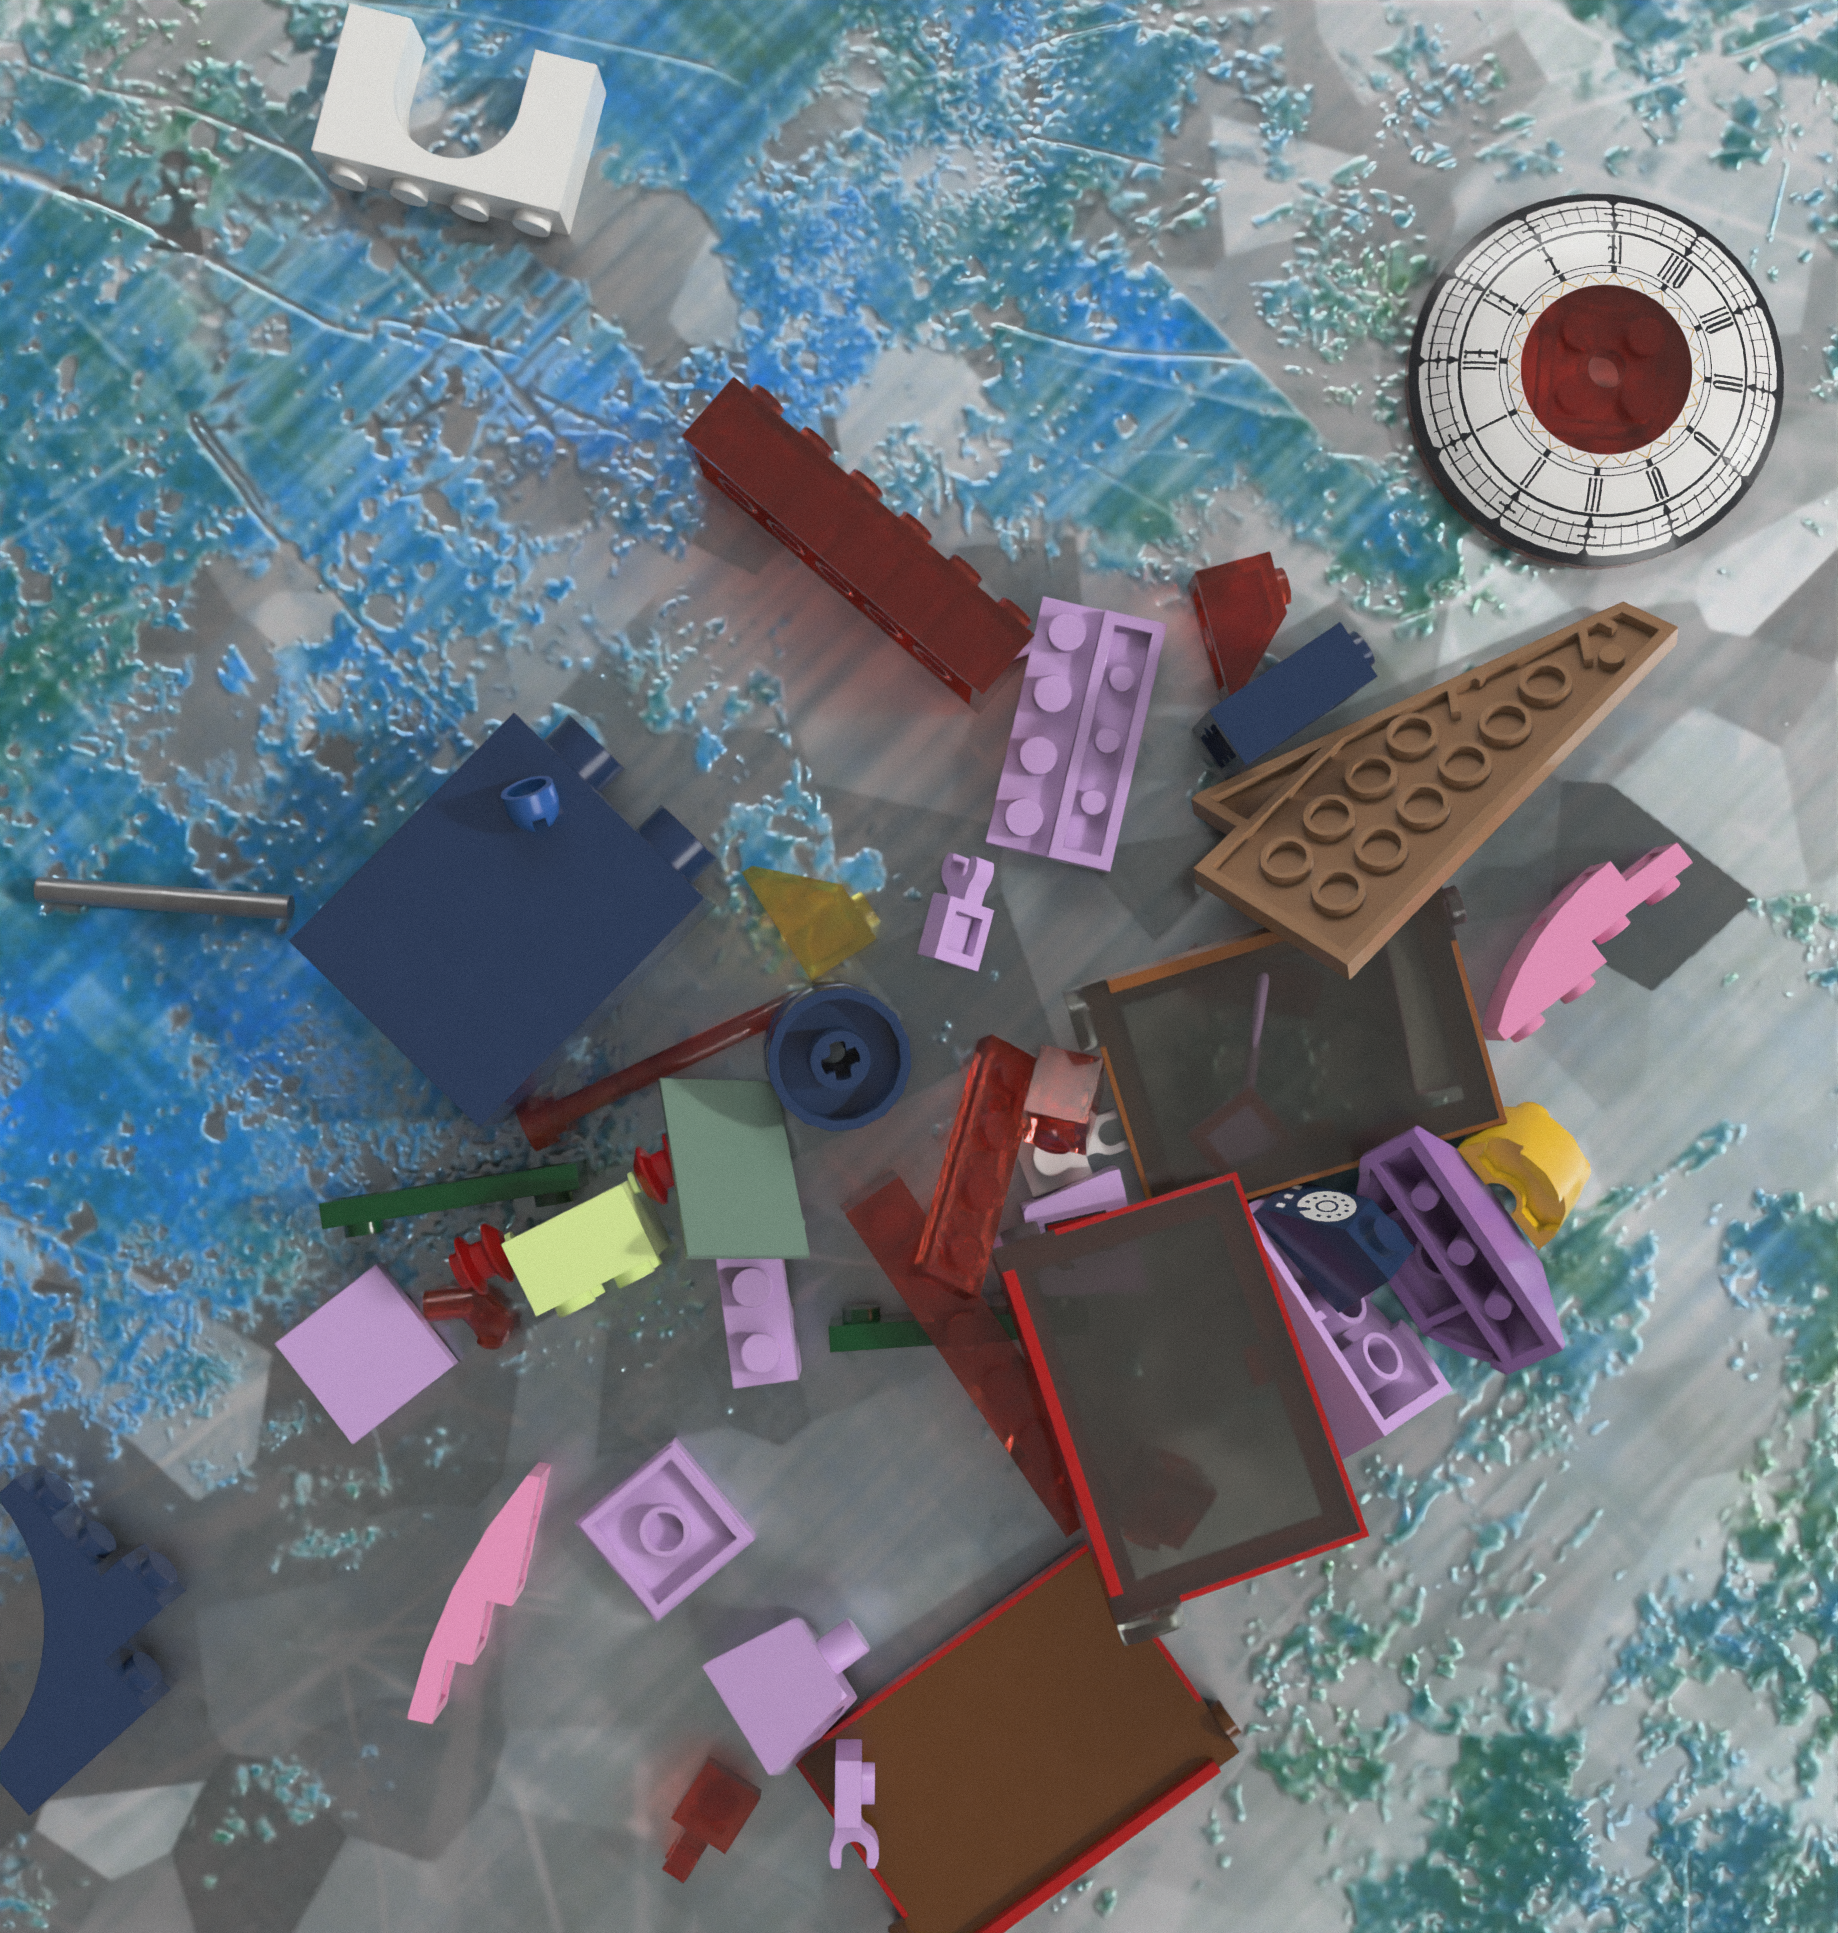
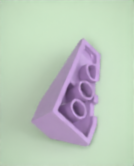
[1248,1193,1453,1460]

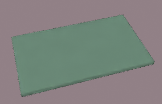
[658,1078,810,1259]

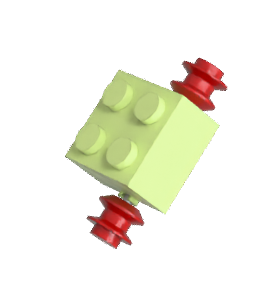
[448,1133,674,1318]

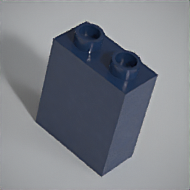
[289,713,717,1128]

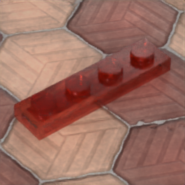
[911,1034,1043,1300]

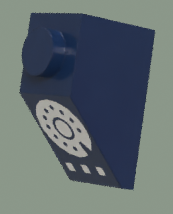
[1253,1183,1415,1313]

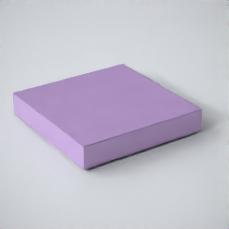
[275,1262,459,1445]
[575,1437,757,1622]

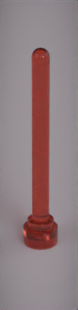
[515,991,795,1152]

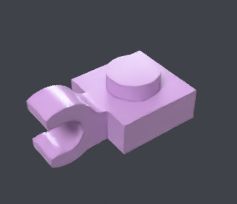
[917,852,994,971]
[829,1739,879,1869]

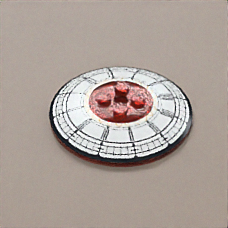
[1405,193,1784,570]

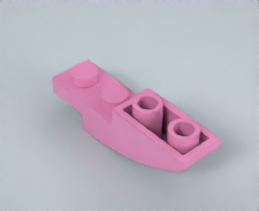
[1481,842,1693,1043]

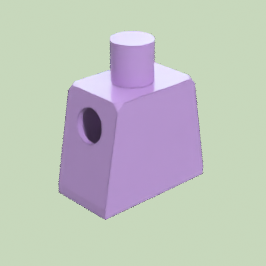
[702,1617,870,1775]

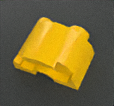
[1457,1102,1591,1250]

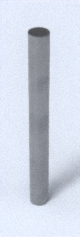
[34,877,295,920]

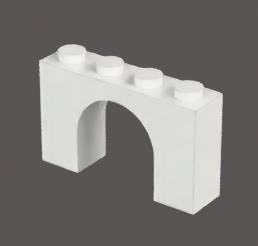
[311,3,606,237]

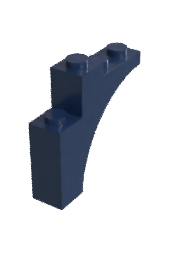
[0,1465,186,1816]

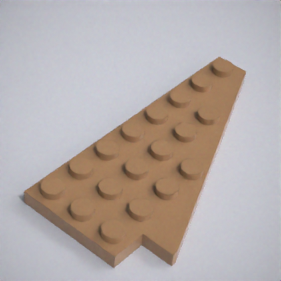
[1191,601,1678,980]

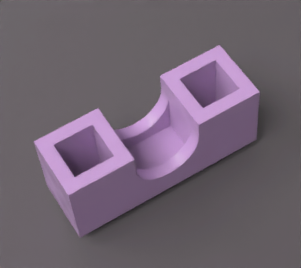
[716,1259,802,1389]

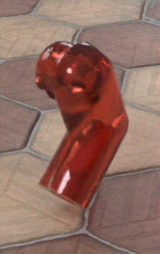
[423,1287,514,1350]

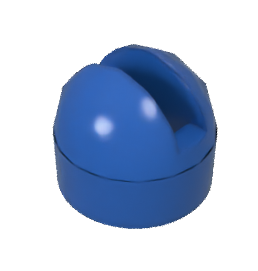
[501,776,560,832]

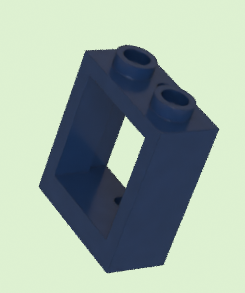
[1191,622,1378,780]

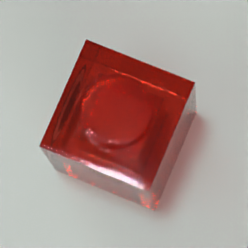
[1022,1045,1105,1155]

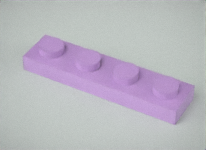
[985,596,1104,858]
[1046,610,1167,873]

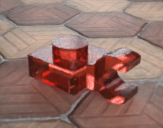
[662,1755,762,1884]

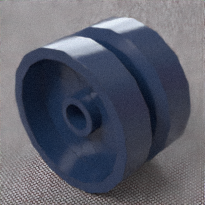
[762,980,911,1132]

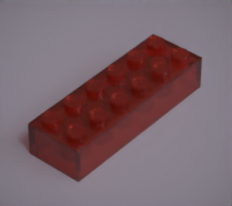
[682,376,1035,715]

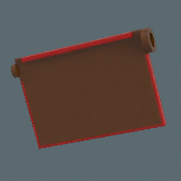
[796,1540,1242,1933]

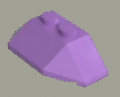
[1356,1125,1565,1375]

